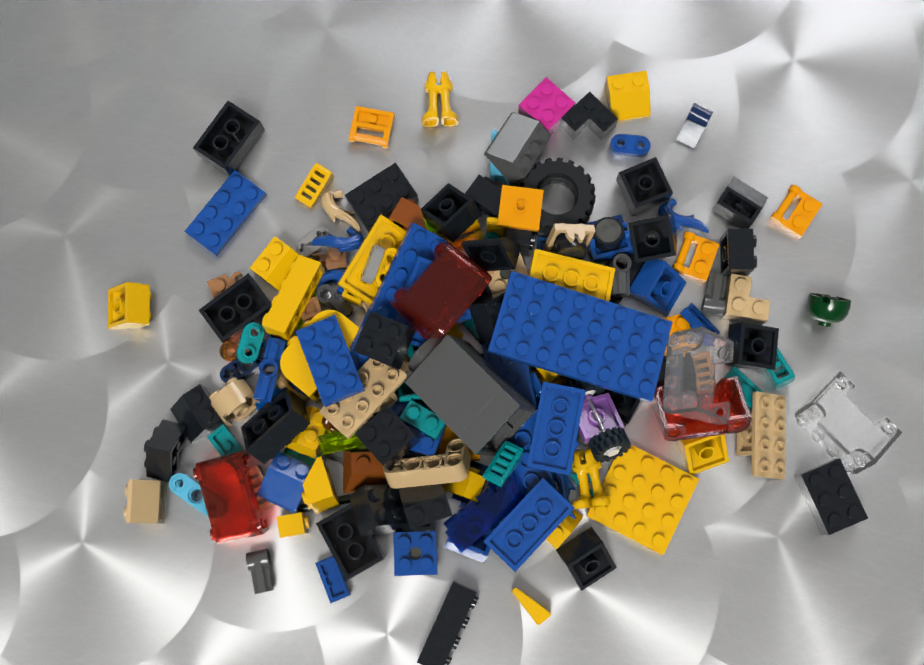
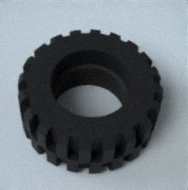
[519,158,596,237]

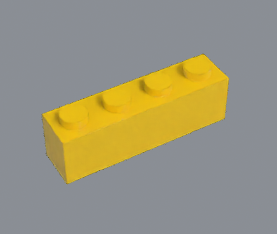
[262,255,325,341]

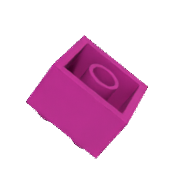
[518,77,576,135]

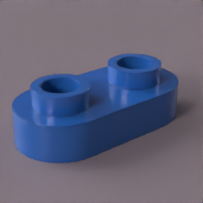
[610,134,651,157]

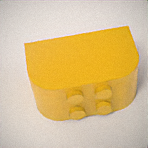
[280,310,359,404]

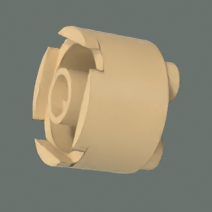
[209,377,260,426]

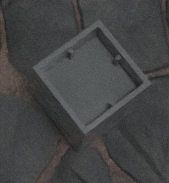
[405,333,537,456]

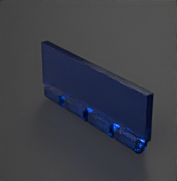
[443,476,525,553]

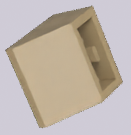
[124,479,166,523]

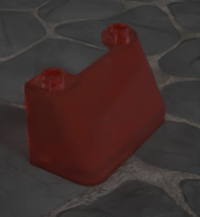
[390,242,492,339]
[193,449,269,544]

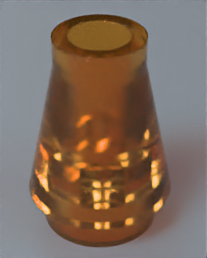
[219,341,238,361]

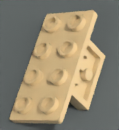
[319,358,408,439]
[736,392,786,479]

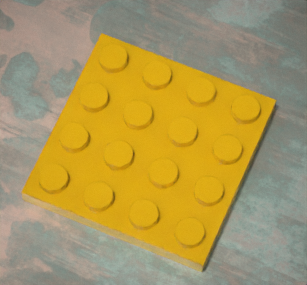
[337,214,449,305]
[529,249,615,301]
[586,445,699,555]

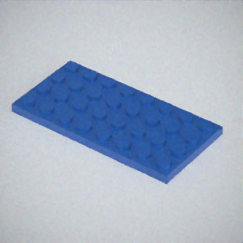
[487,271,672,403]

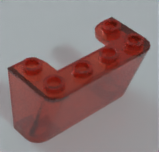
[652,377,751,441]

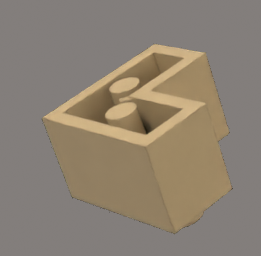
[721,274,770,325]

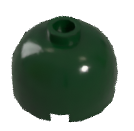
[807,293,851,327]

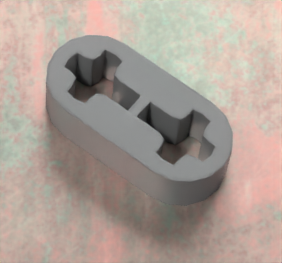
[296,227,330,258]
[361,244,385,284]

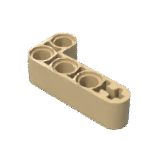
[382,438,471,489]

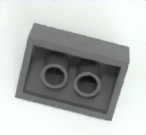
[484,112,551,183]

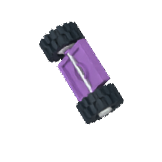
[565,379,631,463]

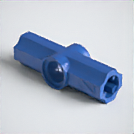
[253,338,287,403]

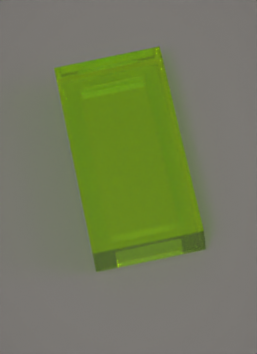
[318,428,363,455]

